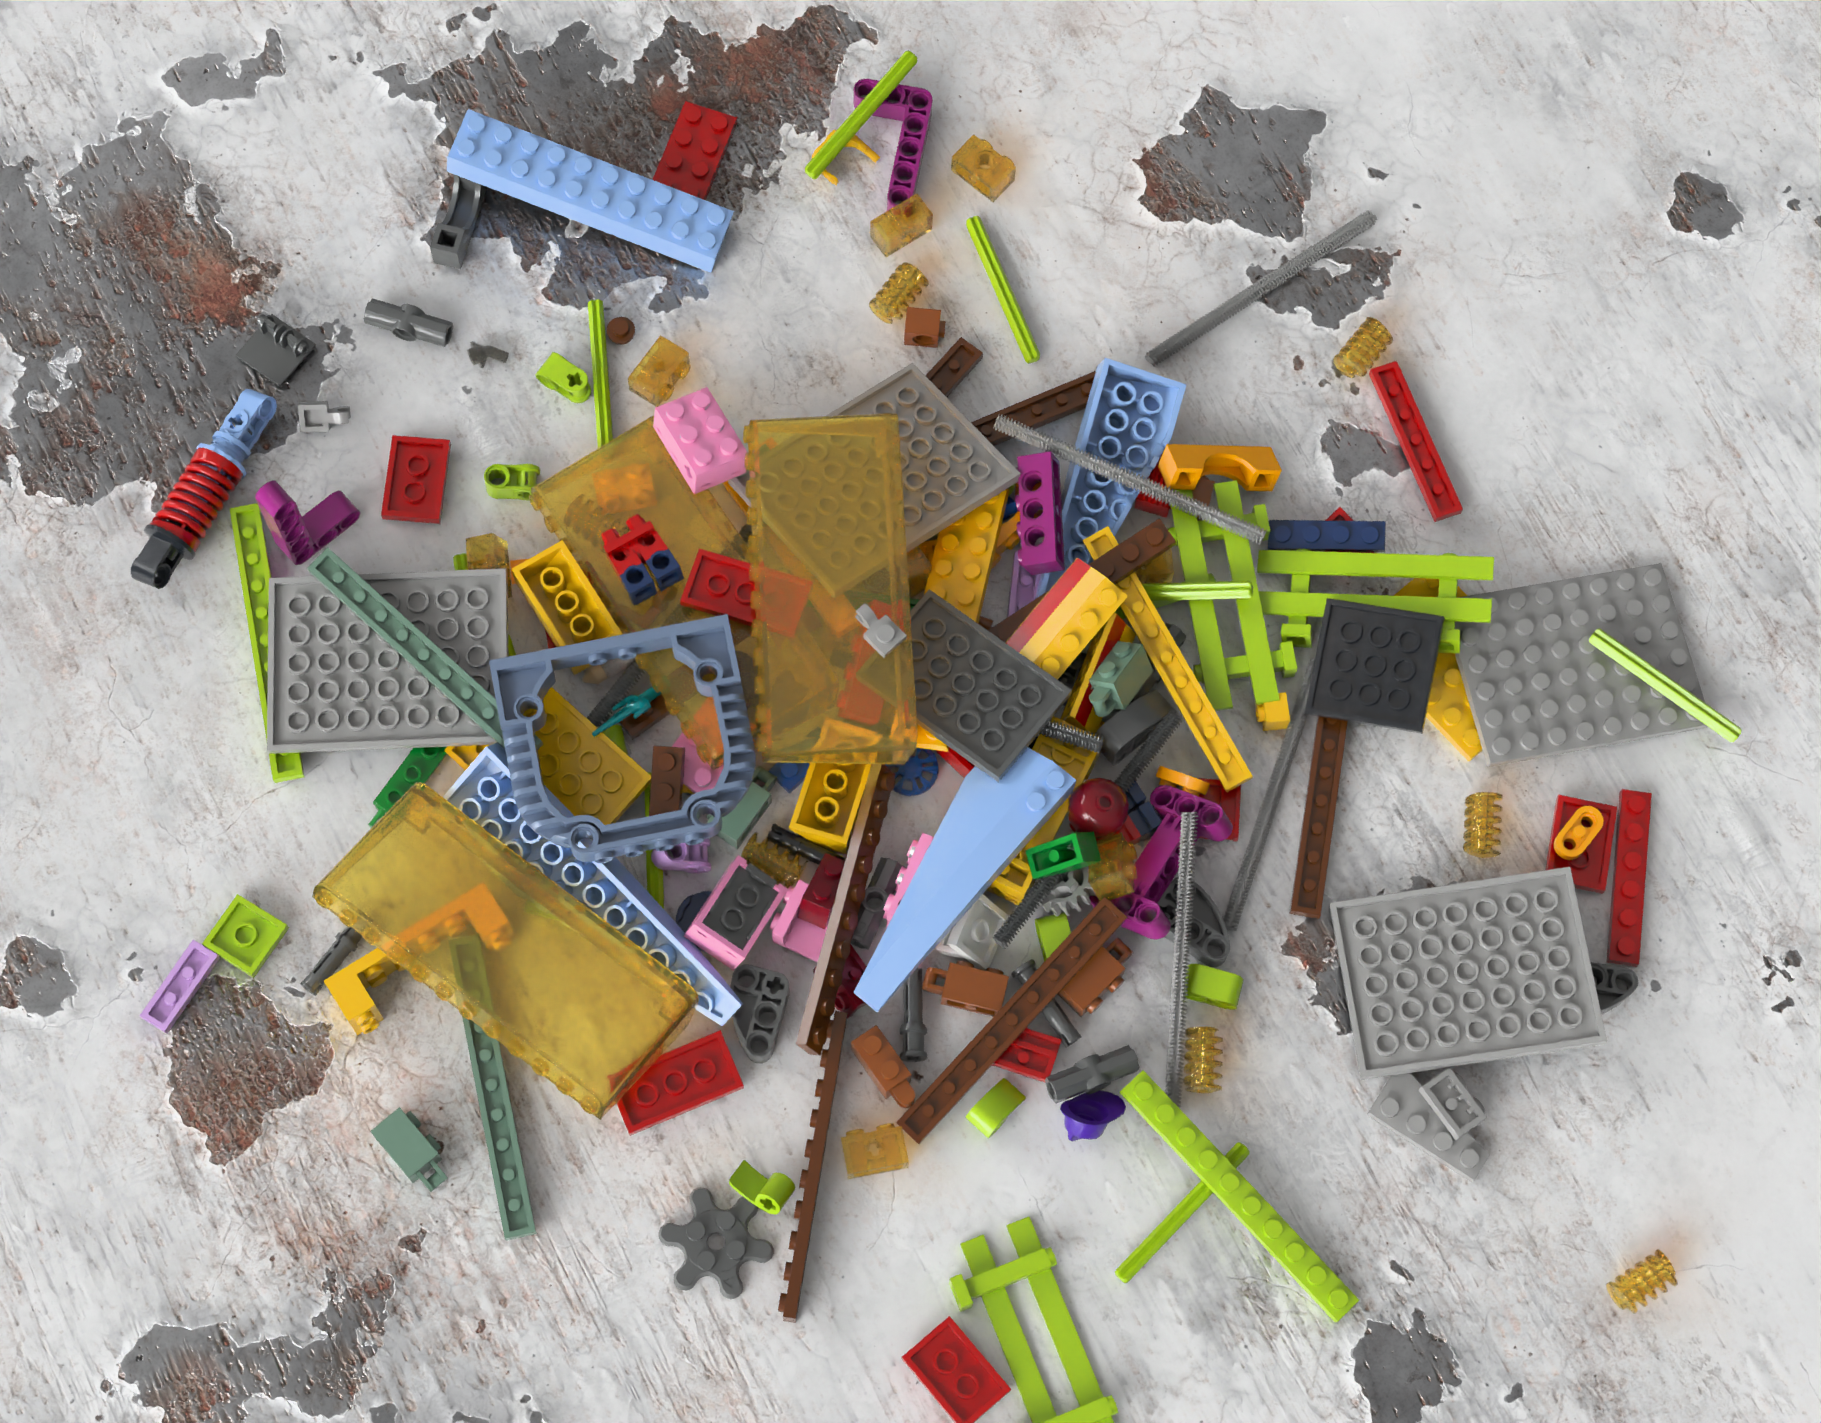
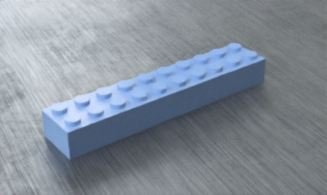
[447,109,734,273]

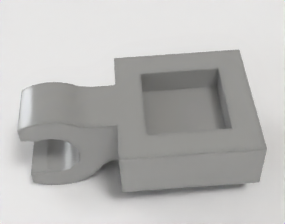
[298,401,351,432]
[855,603,907,658]

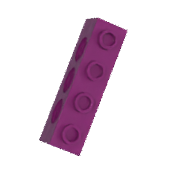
[1015,451,1065,575]

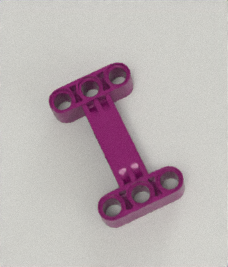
[1089,785,1233,940]

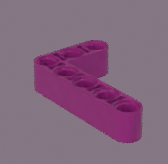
[853,79,933,220]
[255,480,360,565]

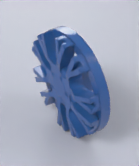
[884,745,939,796]

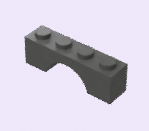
[430,174,487,269]

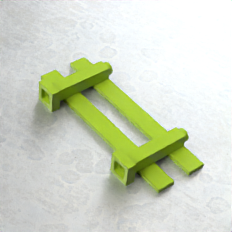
[1168,480,1298,711]
[1257,549,1494,653]
[949,1217,1118,1423]

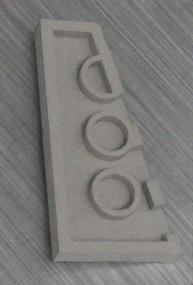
[1367,1073,1490,1182]

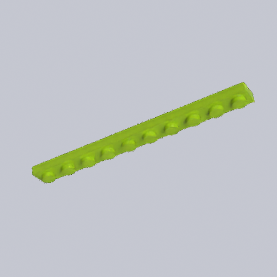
[229,503,304,783]
[1119,1070,1359,1323]

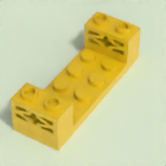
[987,716,1104,905]
[324,883,515,1035]

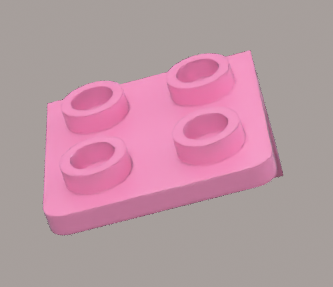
[769,880,828,962]

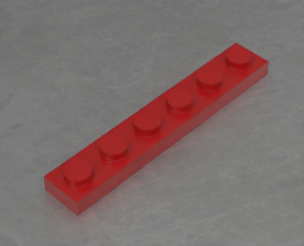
[1369,361,1463,522]
[1606,789,1652,967]

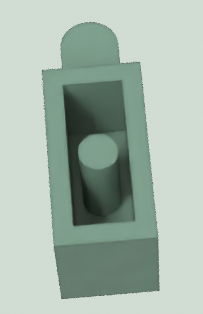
[1089,641,1153,717]
[706,766,777,850]
[370,1107,448,1192]

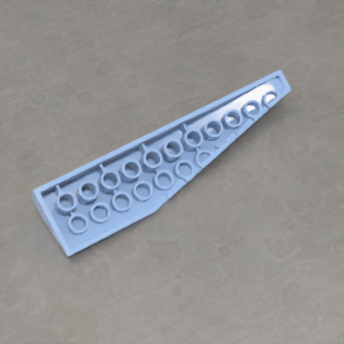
[432,743,743,1026]

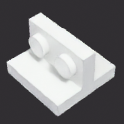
[936,894,1009,971]

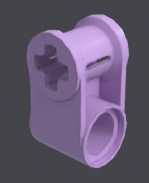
[651,838,711,873]

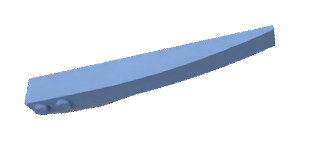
[1035,358,1186,599]
[854,748,1076,1013]

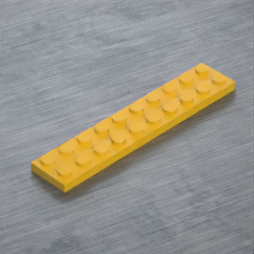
[889,488,1009,752]

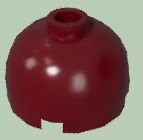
[1068,778,1129,839]

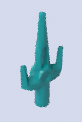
[592,683,663,737]

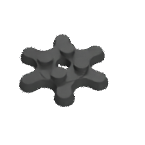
[659,1187,774,1299]

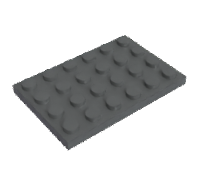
[855,589,1072,782]

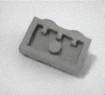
[1419,1067,1487,1140]

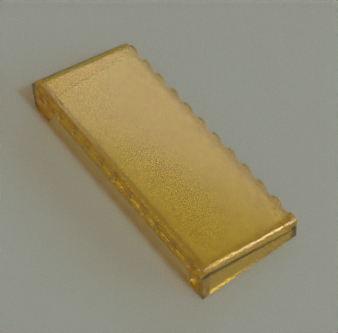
[743,413,918,764]
[529,416,839,770]
[312,782,699,1120]

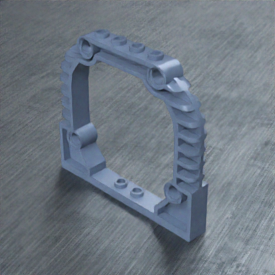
[489,614,756,863]

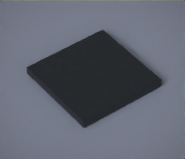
[1305,598,1445,734]

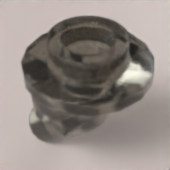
[467,341,509,368]

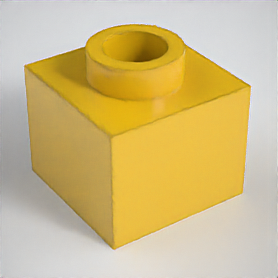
[1255,692,1290,731]

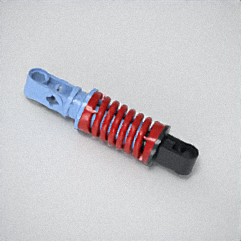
[131,389,277,589]

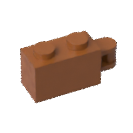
[1058,937,1134,1017]
[922,961,1009,1017]
[851,1025,915,1109]

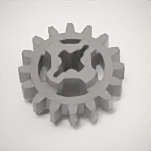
[1036,865,1100,916]

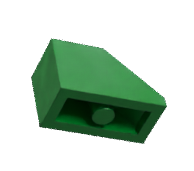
[1025,832,1102,879]

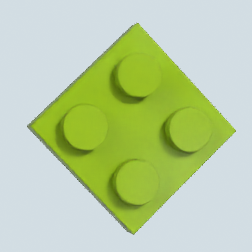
[202,894,289,978]

